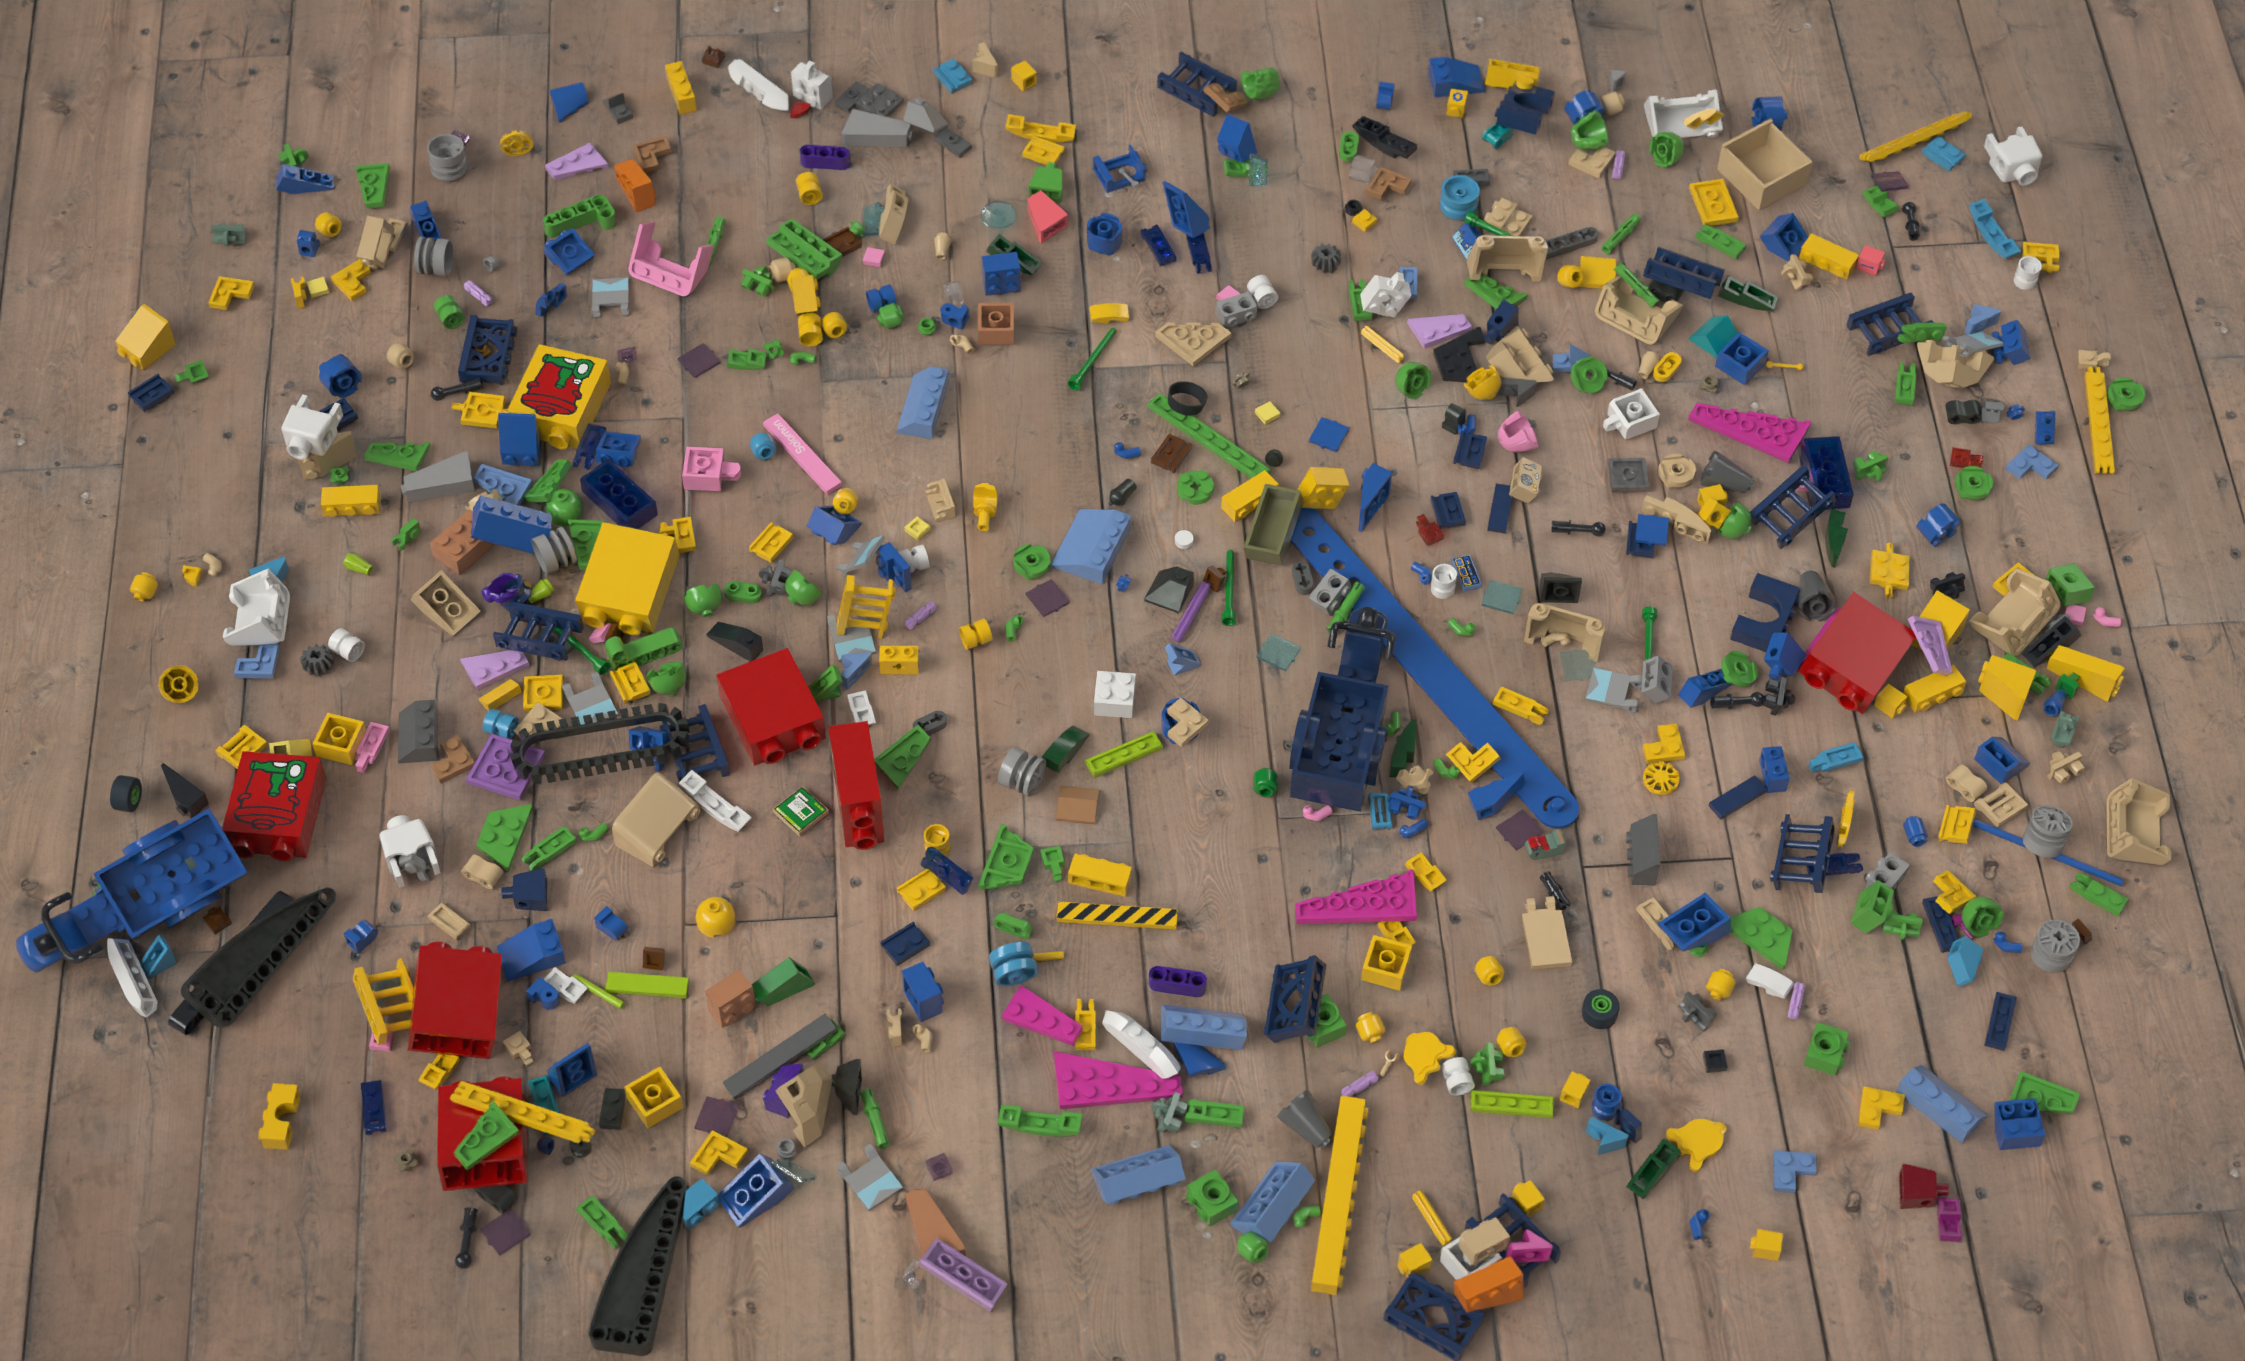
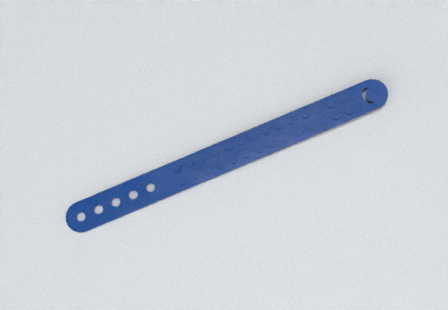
[1290,508,1579,829]

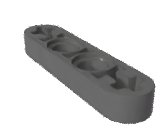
[1545,227,1598,260]

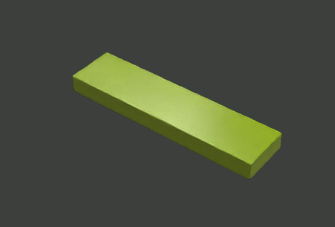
[1085,731,1163,778]
[605,972,689,999]
[1470,1090,1554,1118]

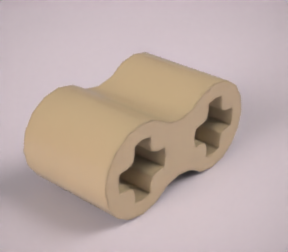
[1946,765,1987,802]
[461,855,504,889]

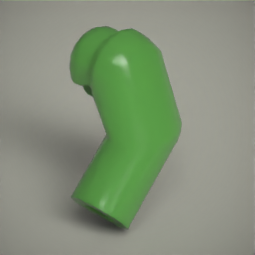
[789,351,817,365]
[1005,615,1024,642]
[1383,712,1401,736]
[579,823,609,842]
[1293,1206,1320,1227]

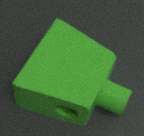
[1029,162,1062,202]

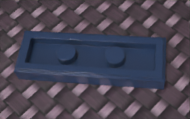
[1487,483,1512,534]
[1708,775,1767,820]
[1922,896,1959,953]
[1984,992,2017,1051]

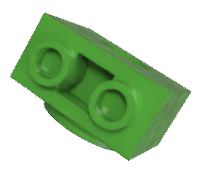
[2046,563,2095,607]
[1850,880,1894,933]
[1307,993,1347,1047]
[1804,1022,1850,1075]
[1186,1169,1238,1227]

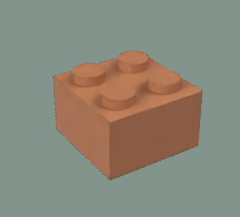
[978,303,1014,345]
[705,970,756,1028]

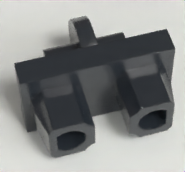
[1930,572,1965,599]
[1762,677,1795,716]

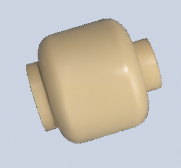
[1601,91,1625,117]
[768,258,796,282]
[387,343,414,369]

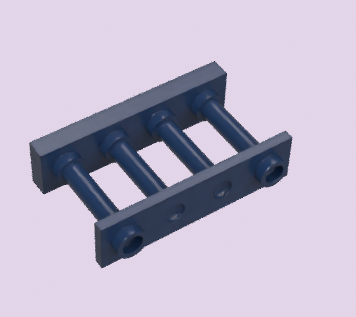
[1157,52,1237,117]
[1643,247,1725,299]
[1847,292,1934,356]
[1750,465,1836,549]
[493,601,584,661]
[659,704,730,782]
[1770,814,1835,893]
[1464,1193,1561,1289]

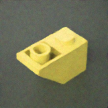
[269,739,313,757]

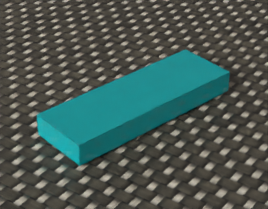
[527,1075,559,1136]

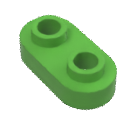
[1339,131,1359,162]
[724,581,762,604]
[993,913,1033,939]

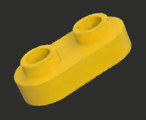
[1653,352,1682,382]

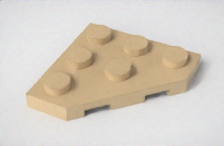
[1155,322,1231,366]

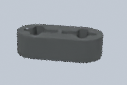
[1292,561,1313,595]
[913,711,947,736]

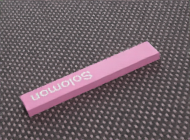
[763,413,842,495]

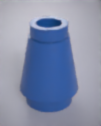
[2043,690,2067,716]

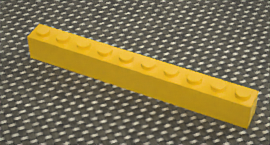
[1311,1096,1368,1295]

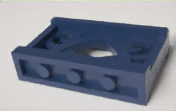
[458,315,517,385]
[1264,955,1326,1043]
[1384,1272,1485,1361]

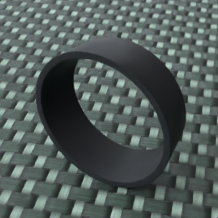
[1168,381,1208,416]

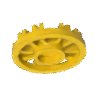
[500,130,533,156]
[1643,761,1680,795]

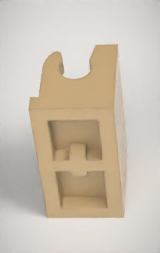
[925,478,955,522]

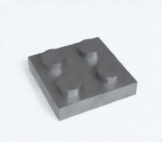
[855,83,904,117]
[1608,458,1649,492]

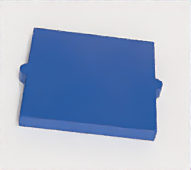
[1309,417,1349,452]
[1635,514,1669,546]

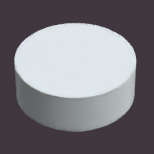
[1175,530,1193,549]

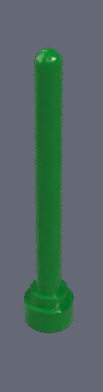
[1464,211,1513,236]
[1067,327,1116,391]
[1221,550,1237,626]
[1642,606,1657,660]
[554,628,611,675]

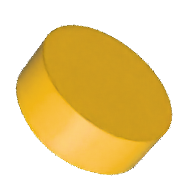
[1516,76,1534,90]

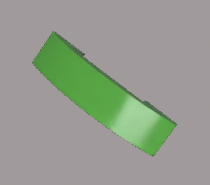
[998,1105,1083,1136]

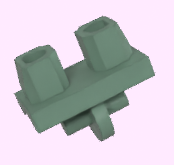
[211,223,246,246]
[2050,711,2080,748]
[1151,1092,1188,1133]

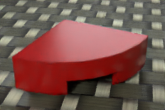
[790,102,811,118]

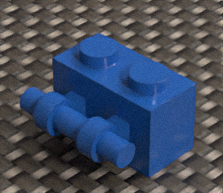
[1992,319,2030,365]

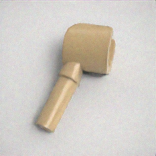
[1379,1050,1400,1077]

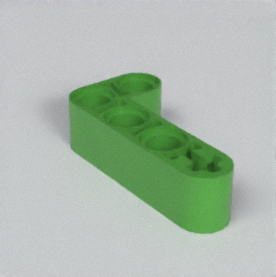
[543,195,616,238]
[605,628,683,671]

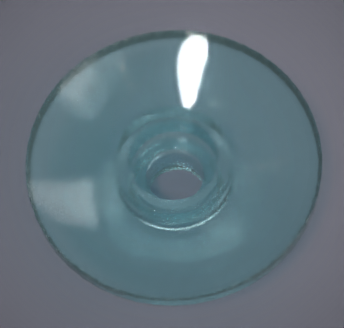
[981,201,1016,229]

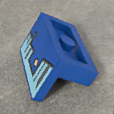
[1452,223,1482,260]

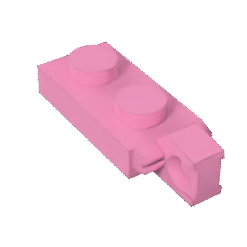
[355,722,390,773]

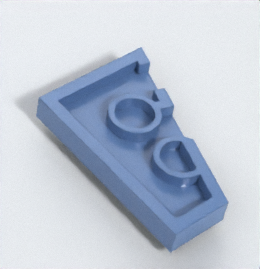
[473,464,532,506]

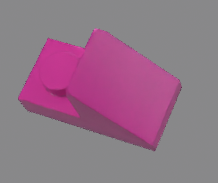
[1506,1229,1553,1263]

